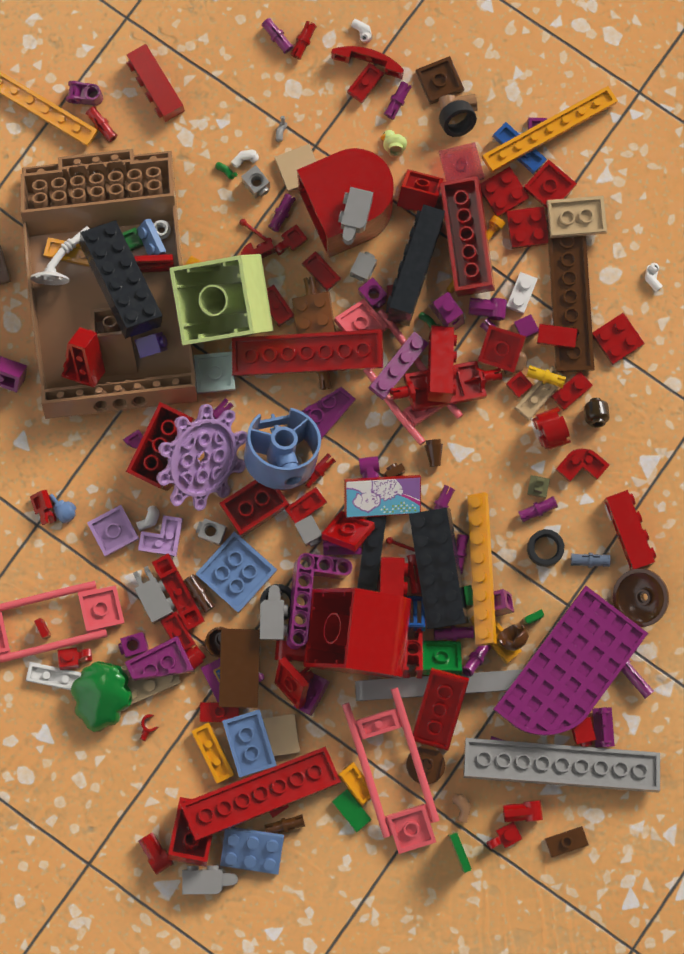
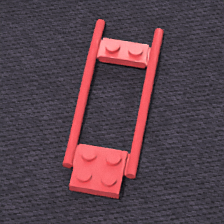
[334,299,463,446]
[0,581,124,663]
[342,687,440,854]

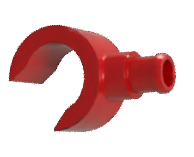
[140,714,158,741]

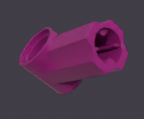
[468,298,507,321]
[359,456,380,478]

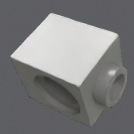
[241,165,270,198]
[350,252,377,283]
[295,515,322,547]
[196,518,227,546]

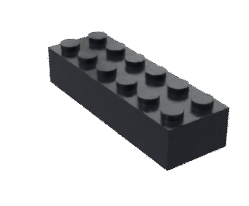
[385,204,445,326]
[79,220,163,339]
[409,507,469,629]

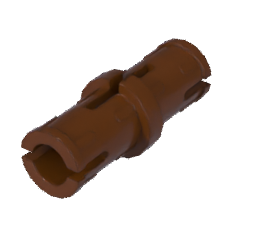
[184,574,215,613]
[264,814,305,834]

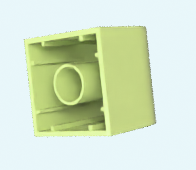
[170,254,274,345]

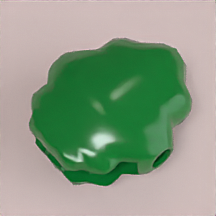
[71,661,132,732]

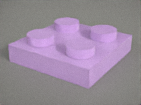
[87,505,139,557]

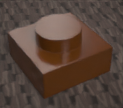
[385,463,405,477]

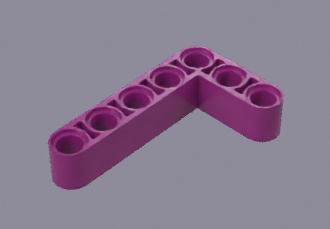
[287,553,353,650]

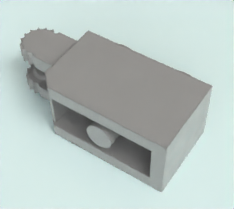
[338,187,373,245]
[260,584,288,640]
[182,865,238,895]

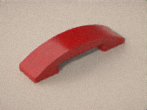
[331,46,404,79]
[152,553,205,630]

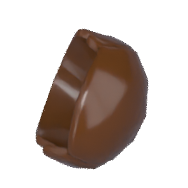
[497,624,529,651]
[204,626,225,657]

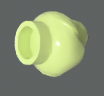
[381,130,407,157]

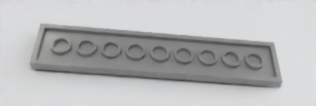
[463,738,660,793]

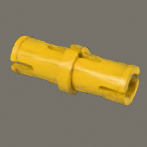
[526,365,566,388]

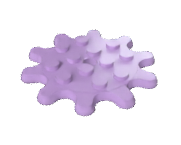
[157,404,247,511]

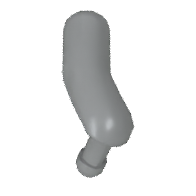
[275,116,287,142]

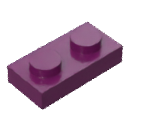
[293,673,330,716]

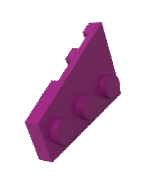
[302,387,356,440]
[125,636,195,681]

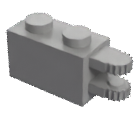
[133,566,175,624]

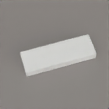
[26,662,81,690]

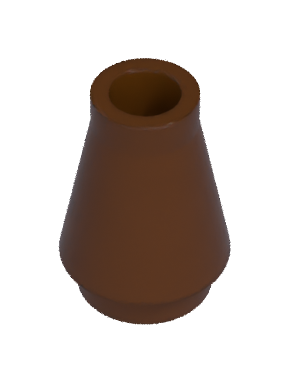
[424,439,443,467]

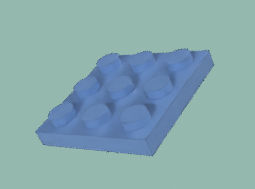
[196,531,277,613]

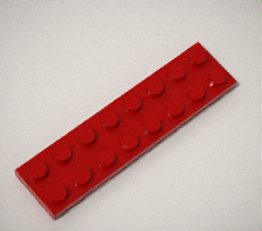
[232,329,383,377]
[180,746,341,842]

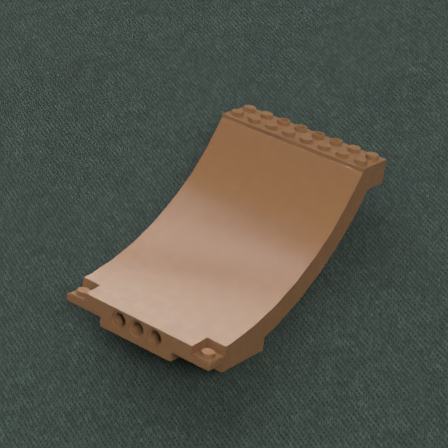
[21,149,198,419]

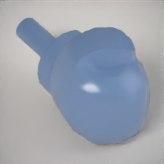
[49,494,76,523]

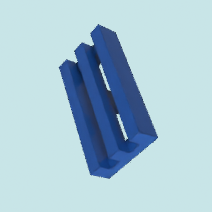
[406,596,425,631]

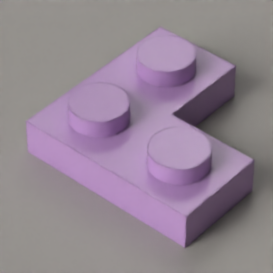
[138,515,183,557]

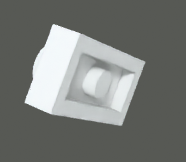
[506,272,538,314]

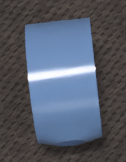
[244,408,321,490]

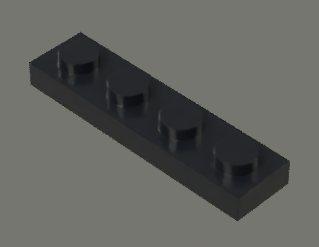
[357,516,387,591]

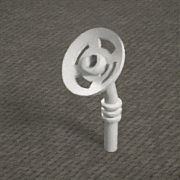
[30,226,90,285]

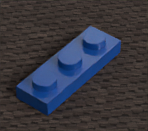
[492,122,547,174]

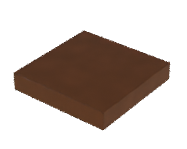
[416,56,464,105]

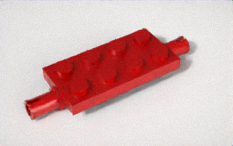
[390,361,502,412]

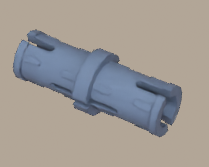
[571,553,611,568]

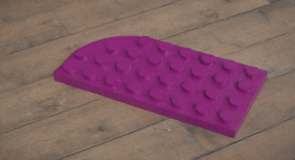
[493,586,648,736]

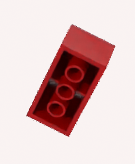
[126,402,196,491]

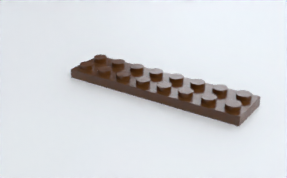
[547,223,595,372]

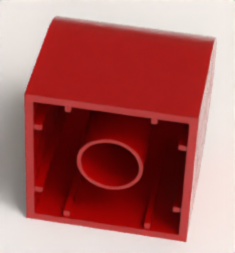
[297,148,394,258]
[303,588,412,678]

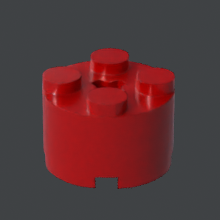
[532,407,571,451]

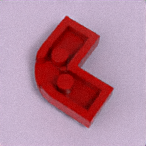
[555,449,610,482]

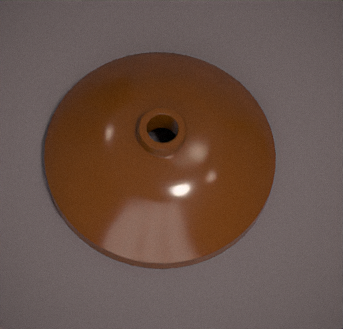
[613,569,669,627]

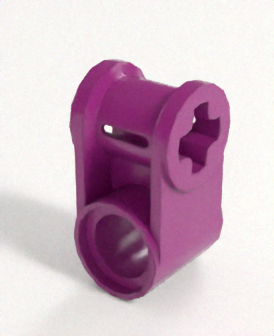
[66,81,103,106]

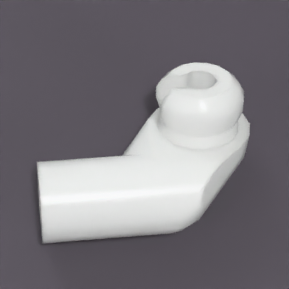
[230,149,259,168]

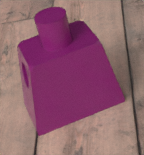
[429,292,465,331]

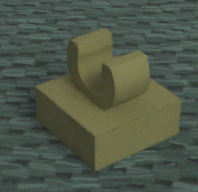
[527,475,550,498]

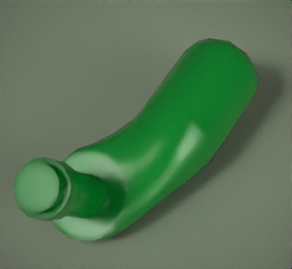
[215,162,238,179]
[418,312,441,329]

